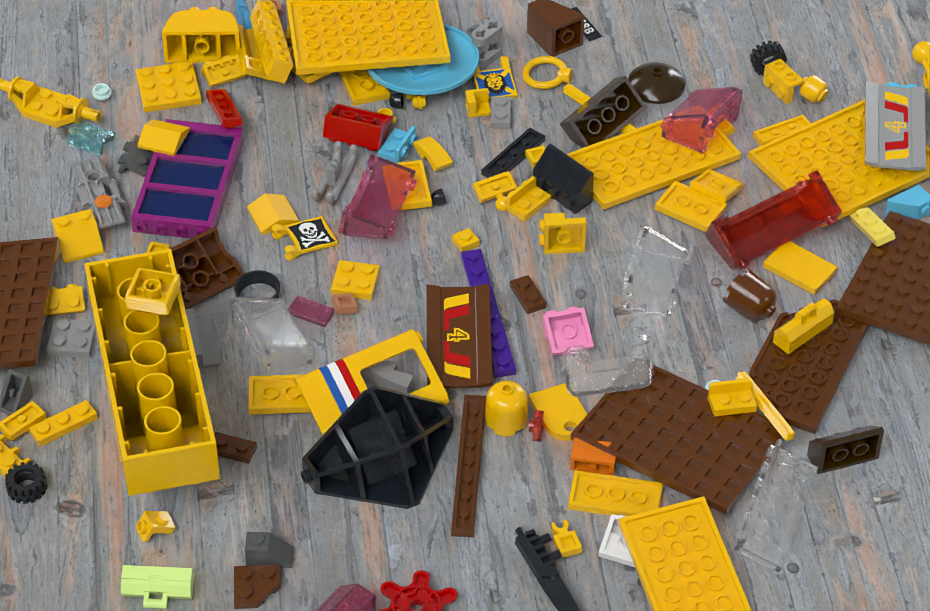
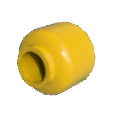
[799,75,829,104]

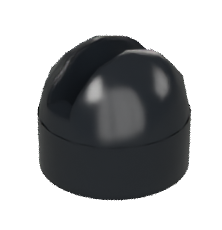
[389,93,404,109]
[431,188,447,205]

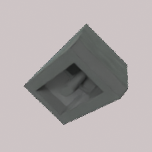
[0,369,33,415]

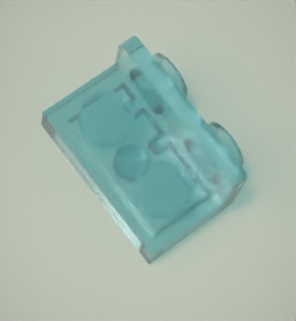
[67,121,115,156]

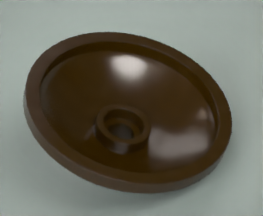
[628,62,685,104]

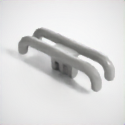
[311,141,358,204]

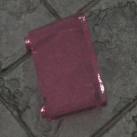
[661,87,743,153]
[338,154,417,239]

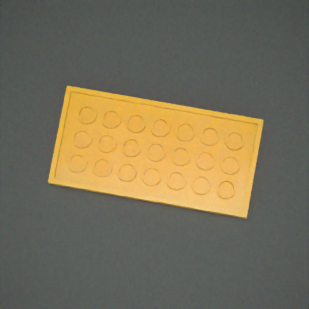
[567,106,741,210]

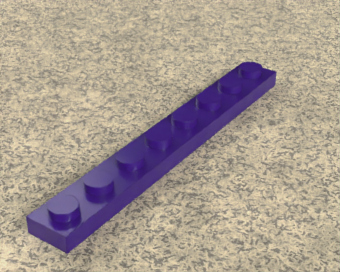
[461,249,516,378]

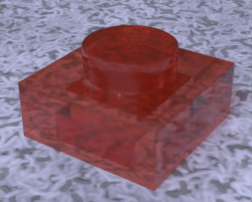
[529,410,544,442]

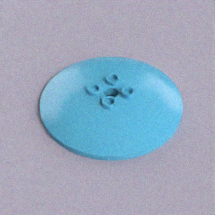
[367,23,479,95]

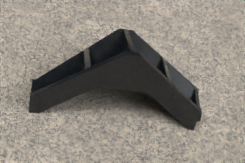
[300,386,453,509]

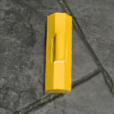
[773,298,834,354]

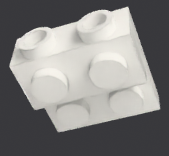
[598,514,635,567]

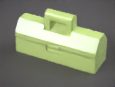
[121,565,195,609]

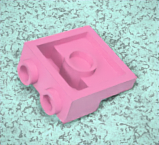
[541,307,594,356]

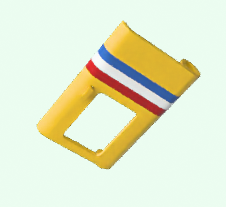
[294,329,449,436]

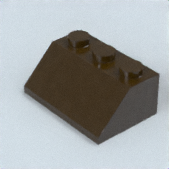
[807,425,884,474]

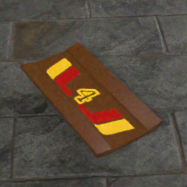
[426,284,492,388]

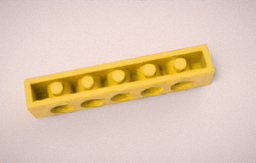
[250,0,293,84]

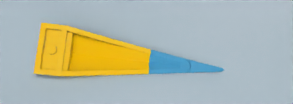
[236,0,271,81]

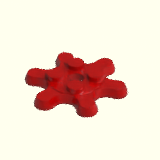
[378,570,458,611]

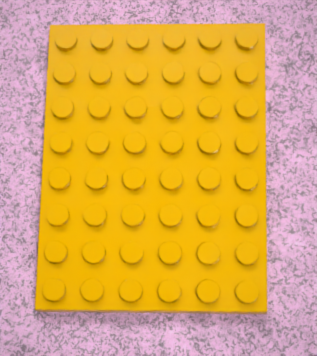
[286,0,450,75]
[748,99,930,228]

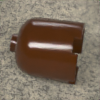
[723,269,777,322]

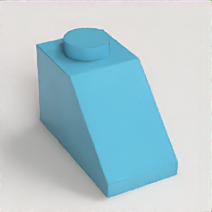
[885,185,930,219]

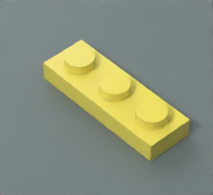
[850,207,896,247]

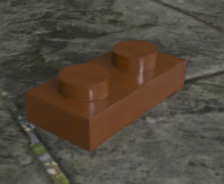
[510,275,546,314]
[214,432,257,464]

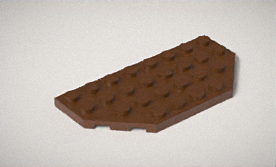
[749,299,869,434]

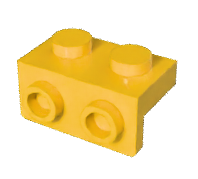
[763,59,803,104]
[46,284,85,317]

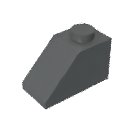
[245,532,294,568]

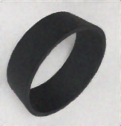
[234,270,280,312]

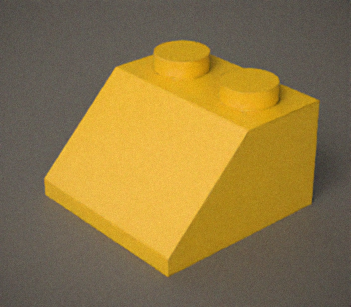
[51,209,104,264]

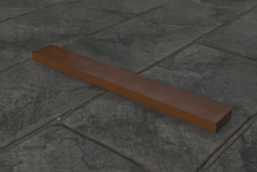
[451,395,486,538]

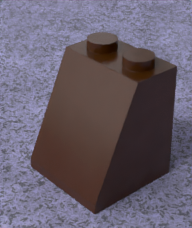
[527,0,584,57]

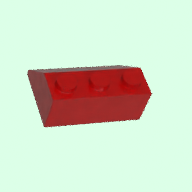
[323,104,393,151]

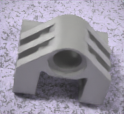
[466,15,503,69]

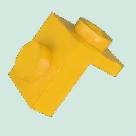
[136,511,176,542]

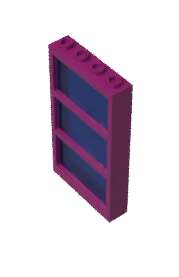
[131,119,244,238]

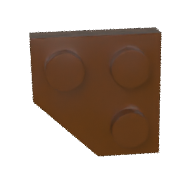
[234,564,281,609]

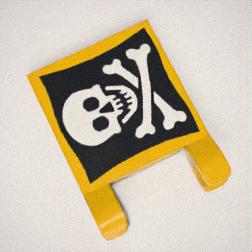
[272,216,338,261]

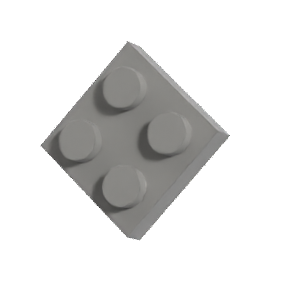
[47,319,96,358]

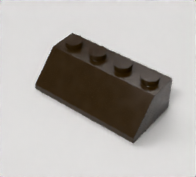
[560,76,647,148]

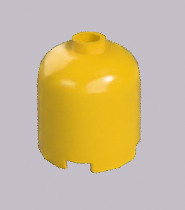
[485,380,528,436]

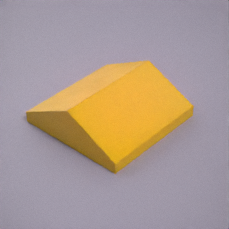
[137,119,190,156]
[247,193,299,235]

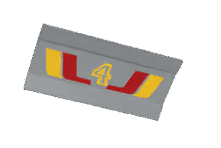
[865,81,926,171]

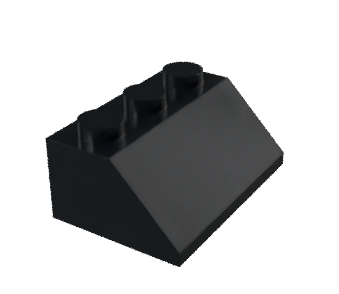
[533,143,594,214]

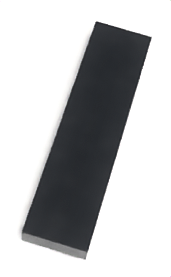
[481,128,545,178]

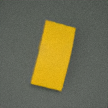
[413,136,453,172]

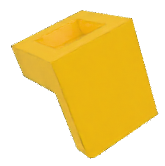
[465,88,491,118]

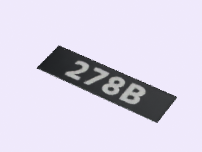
[571,7,602,41]

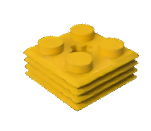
[125,268,181,315]

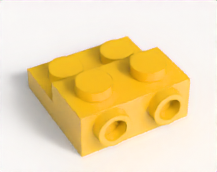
[539,213,586,254]

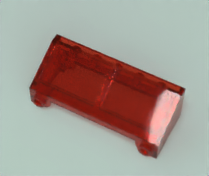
[705,170,842,270]

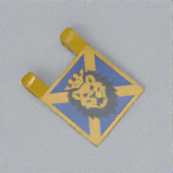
[473,56,518,101]

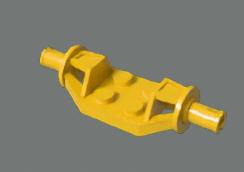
[0,76,102,128]

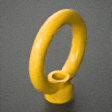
[522,56,573,89]

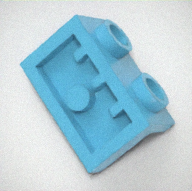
[378,126,418,163]

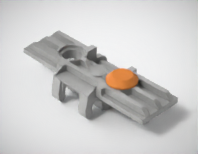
[73,157,127,229]

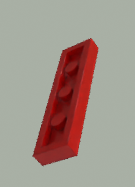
[206,89,242,129]

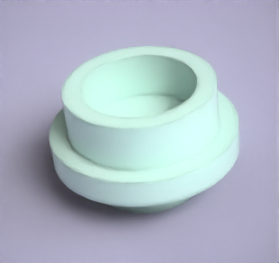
[92,83,112,101]

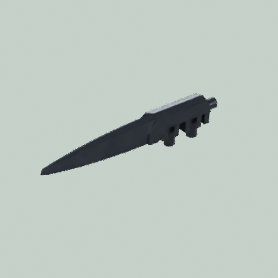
[515,526,580,611]

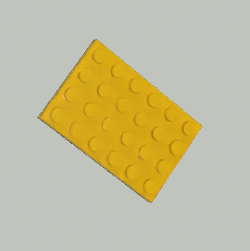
[618,496,752,611]

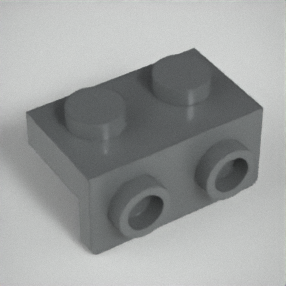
[117,134,154,177]

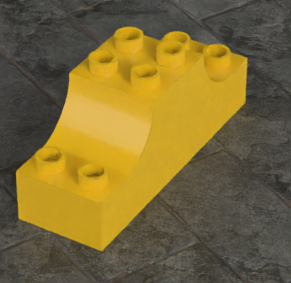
[84,249,220,496]

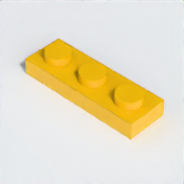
[28,400,98,447]

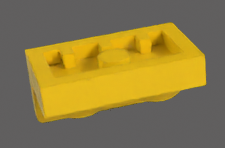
[200,54,246,88]
[506,176,551,222]
[707,378,757,417]

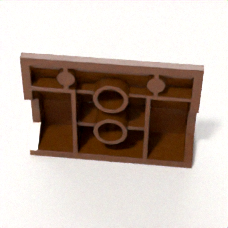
[170,226,244,309]

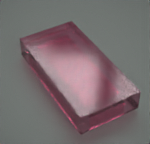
[287,296,335,327]

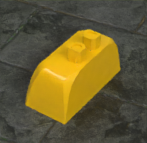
[162,7,240,63]

